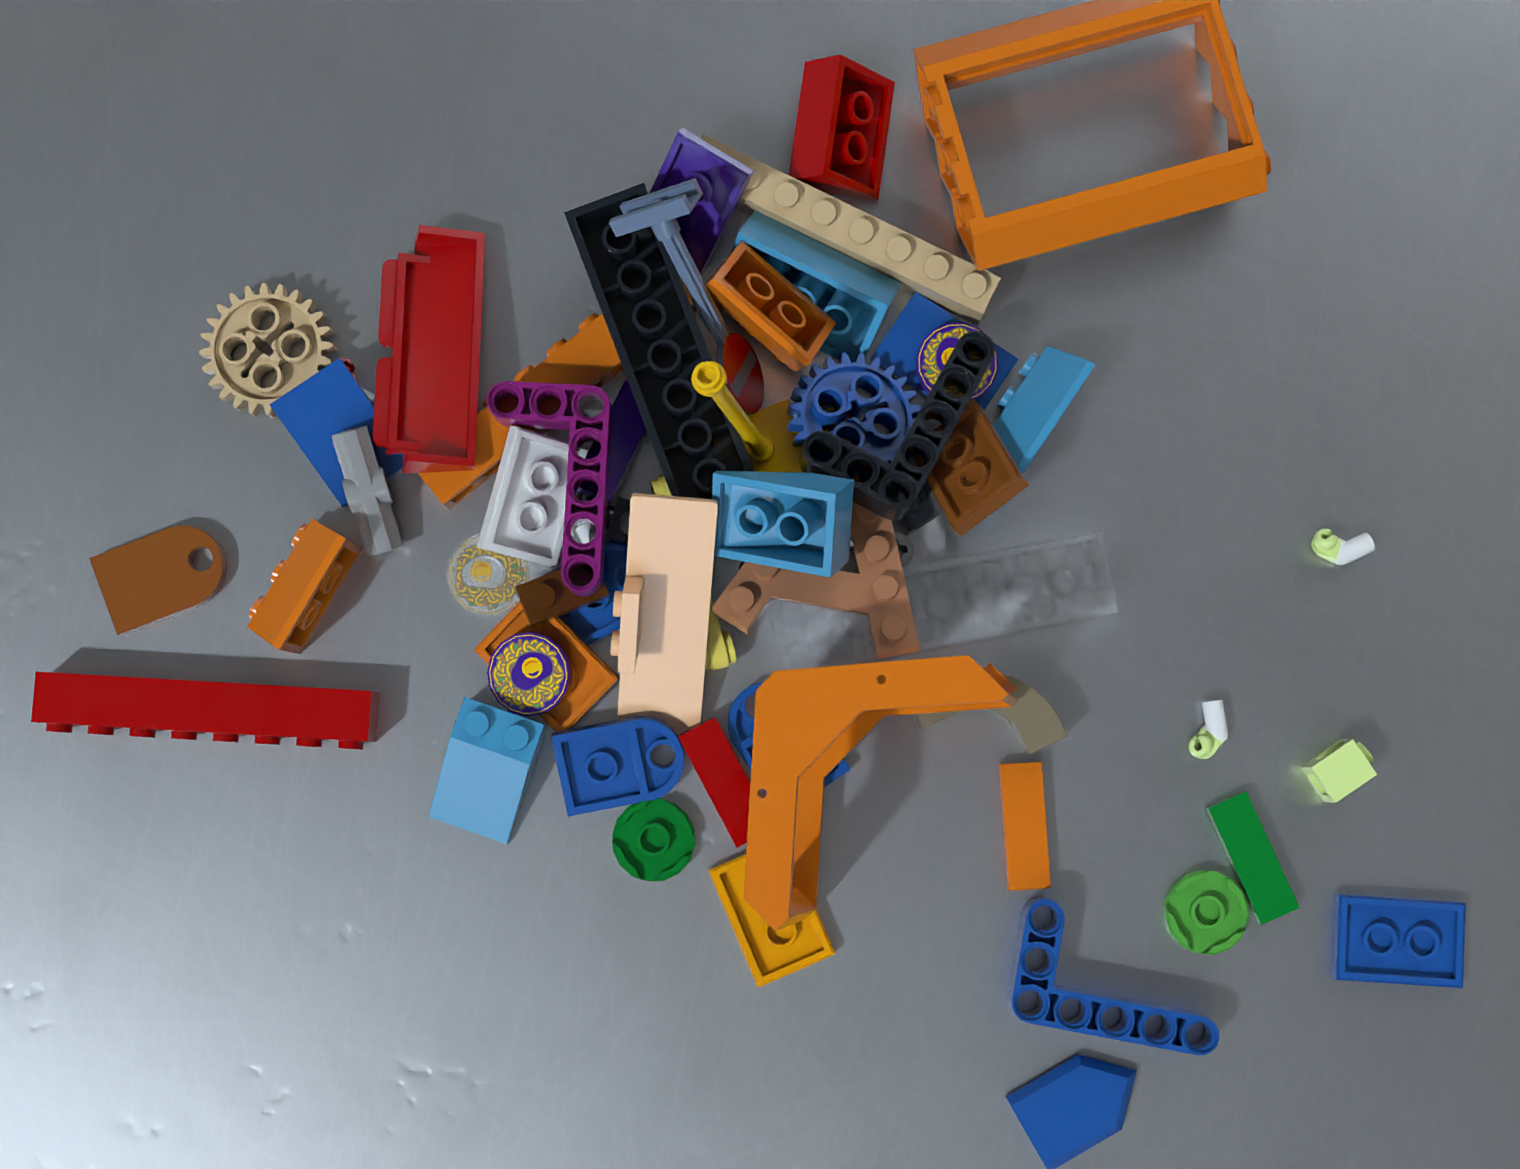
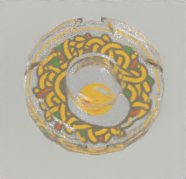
[446,534,530,616]

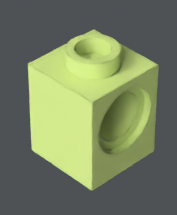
[1300,739,1378,803]

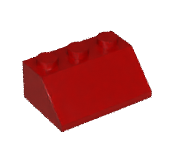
[789,54,895,201]

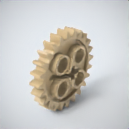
[199,283,337,418]

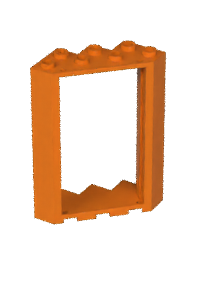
[913,0,1271,271]

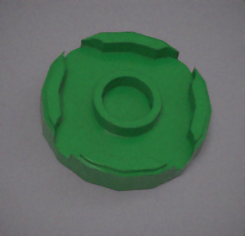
[612,798,695,882]

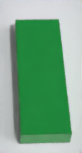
[1205,791,1300,925]

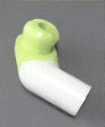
[1311,528,1375,565]
[1188,700,1228,759]

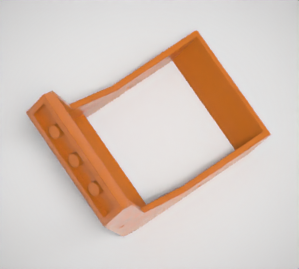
[744,655,1019,931]

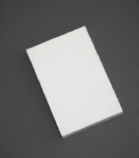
[477,425,589,568]

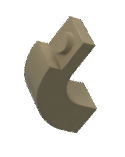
[914,675,1068,754]

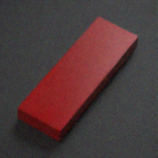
[678,716,750,848]

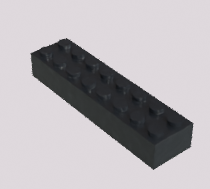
[564,183,754,499]

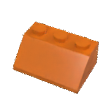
[705,240,836,372]
[247,519,363,654]

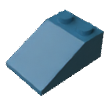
[712,471,854,578]
[428,697,550,844]

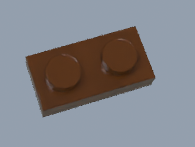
[515,565,609,628]

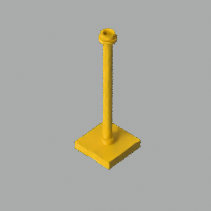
[691,361,803,473]

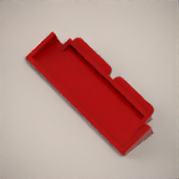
[372,225,485,473]

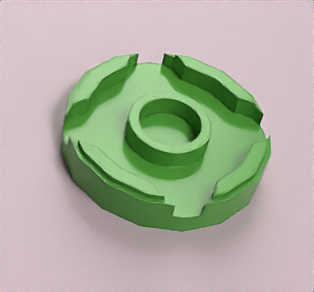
[1163,870,1249,955]

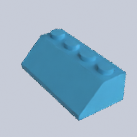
[731,210,902,362]
[991,346,1095,516]

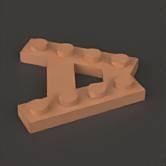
[712,502,920,659]

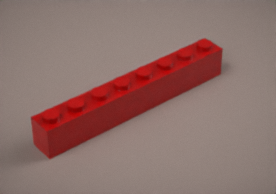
[31,672,380,750]

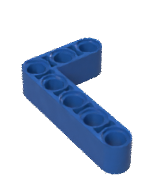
[1007,896,1220,1055]

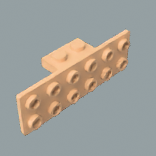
[611,493,718,734]

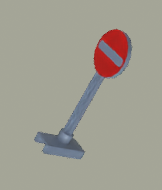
[608,178,764,415]

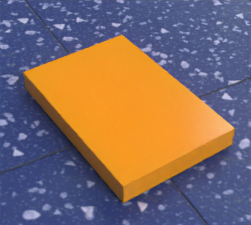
[708,854,835,988]

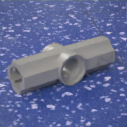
[332,425,403,556]

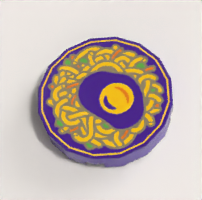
[915,322,999,401]
[487,632,572,716]

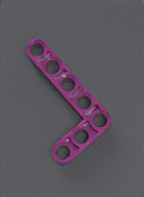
[486,381,613,597]

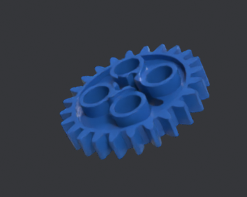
[787,352,922,483]

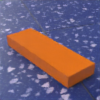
[998,762,1051,891]

